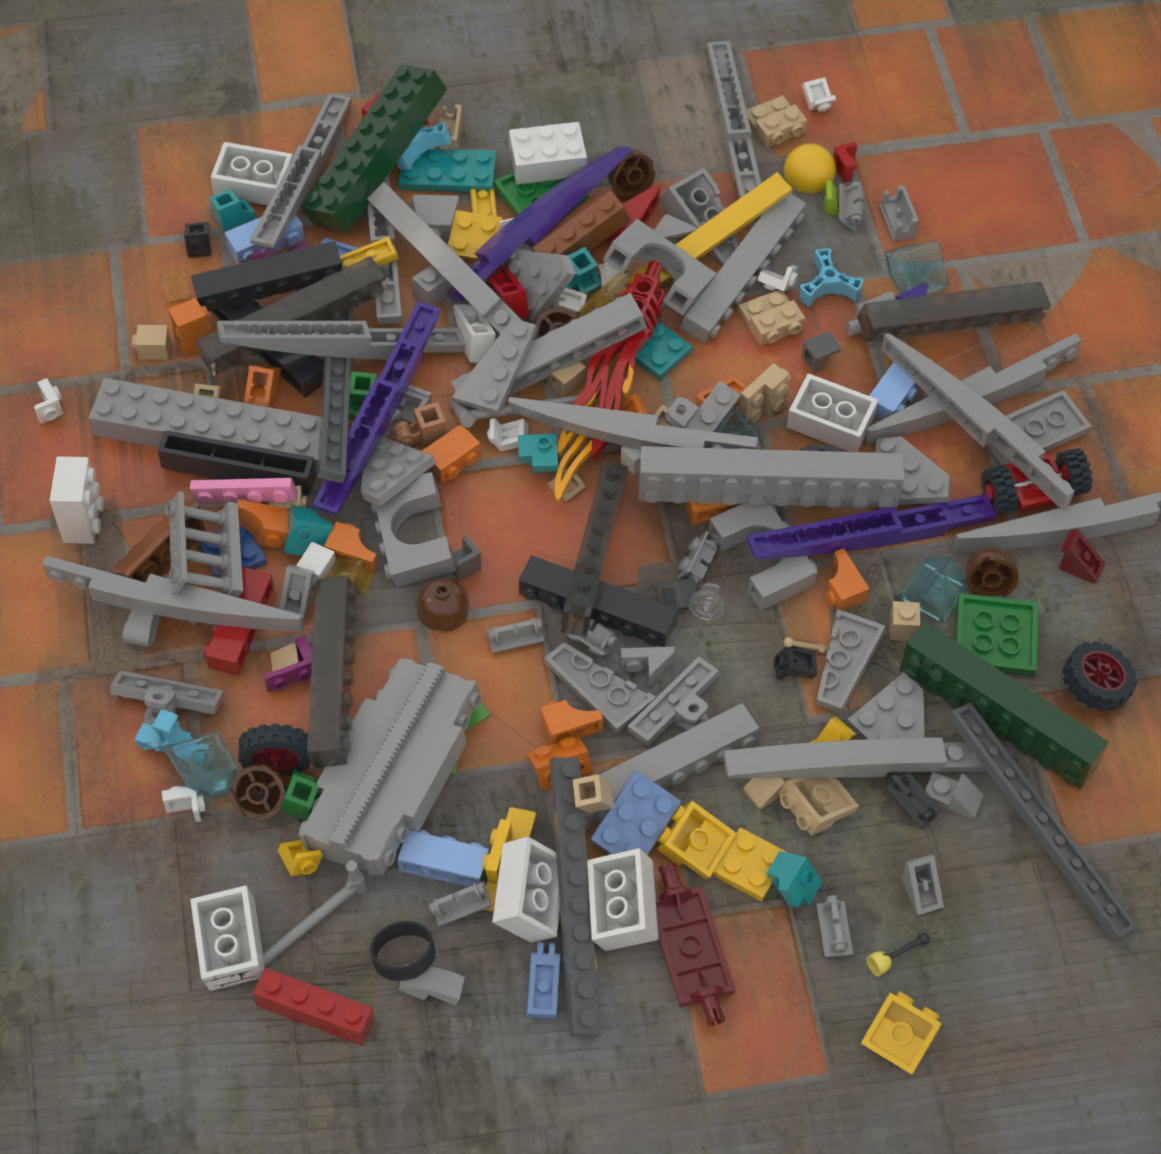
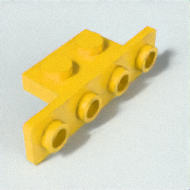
[483,807,536,912]

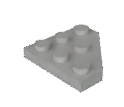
[508,250,576,322]
[875,436,951,505]
[361,437,436,507]
[846,672,925,775]

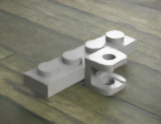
[665,381,740,432]
[627,656,719,746]
[110,670,224,724]

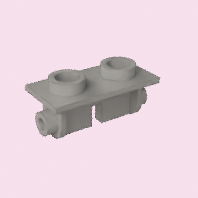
[839,182,863,232]
[677,531,717,585]
[560,610,618,656]
[486,617,544,653]
[429,881,492,927]
[816,896,853,958]

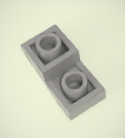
[398,964,465,1005]

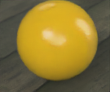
[783,143,836,194]

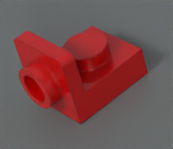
[833,142,858,183]

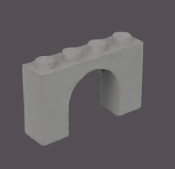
[603,219,717,316]
[370,472,456,588]
[708,504,818,611]

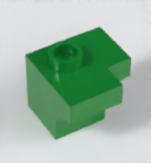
[348,371,377,419]
[279,770,320,821]

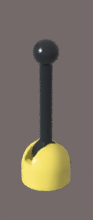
[866,933,930,977]

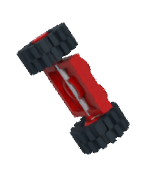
[981,448,1093,514]

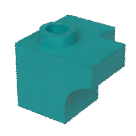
[208,189,256,232]
[566,247,602,296]
[518,434,558,473]
[283,505,333,556]
[766,851,823,908]

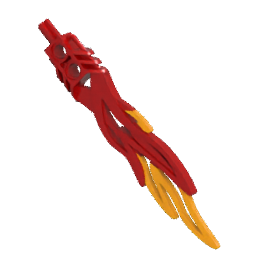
[555,260,665,503]

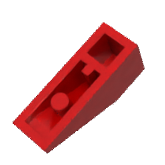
[604,184,661,244]
[485,264,529,320]

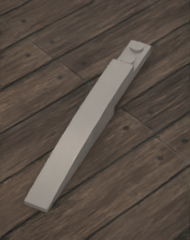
[707,41,761,199]
[250,93,352,249]
[368,174,402,325]
[367,182,538,340]
[217,321,465,360]
[864,333,1082,446]
[881,333,1074,510]
[508,397,760,450]
[953,492,1161,552]
[42,556,304,632]
[723,738,987,778]

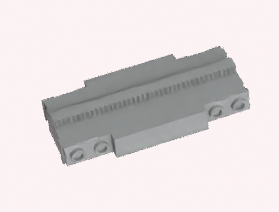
[298,658,482,877]

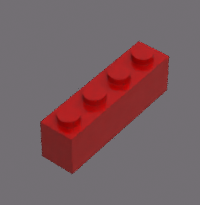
[203,567,274,676]
[253,968,374,1046]

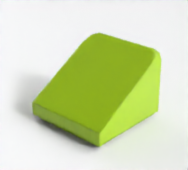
[824,181,839,215]

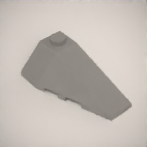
[659,168,738,266]

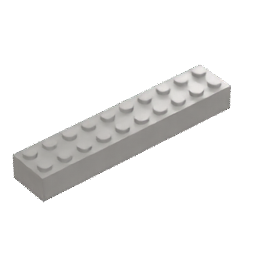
[89,378,350,476]
[639,446,904,509]

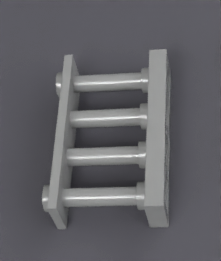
[166,491,243,597]

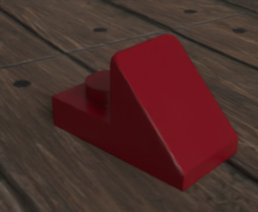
[1059,529,1105,583]

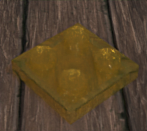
[575,270,632,318]

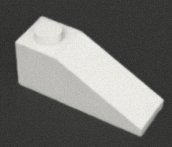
[453,304,496,364]

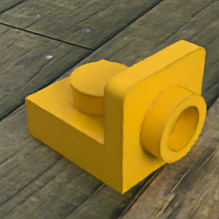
[810,716,856,743]

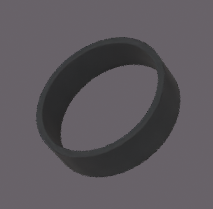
[370,921,436,981]

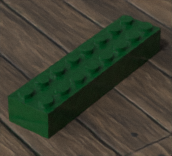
[300,65,448,233]
[899,621,1109,790]

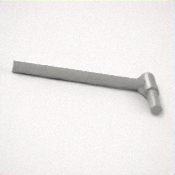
[449,395,579,428]
[263,860,367,966]

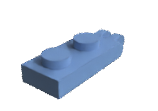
[527,942,560,1019]

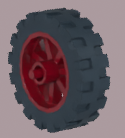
[1062,641,1137,712]
[238,723,313,777]

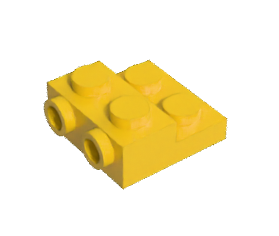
[657,801,737,880]
[861,991,942,1075]

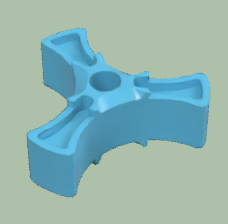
[396,122,451,170]
[799,248,863,307]
[134,709,209,767]

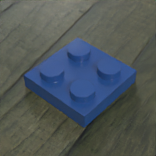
[198,526,267,578]

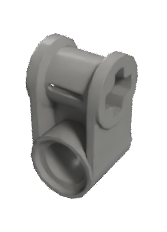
[123,610,161,648]

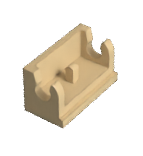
[435,104,462,149]

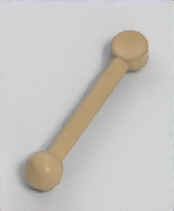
[783,637,828,653]

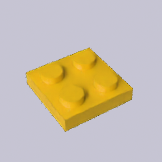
[448,210,503,262]
[713,827,788,902]

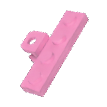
[190,478,298,505]

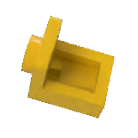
[278,840,323,876]

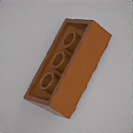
[529,186,631,255]
[109,502,206,583]

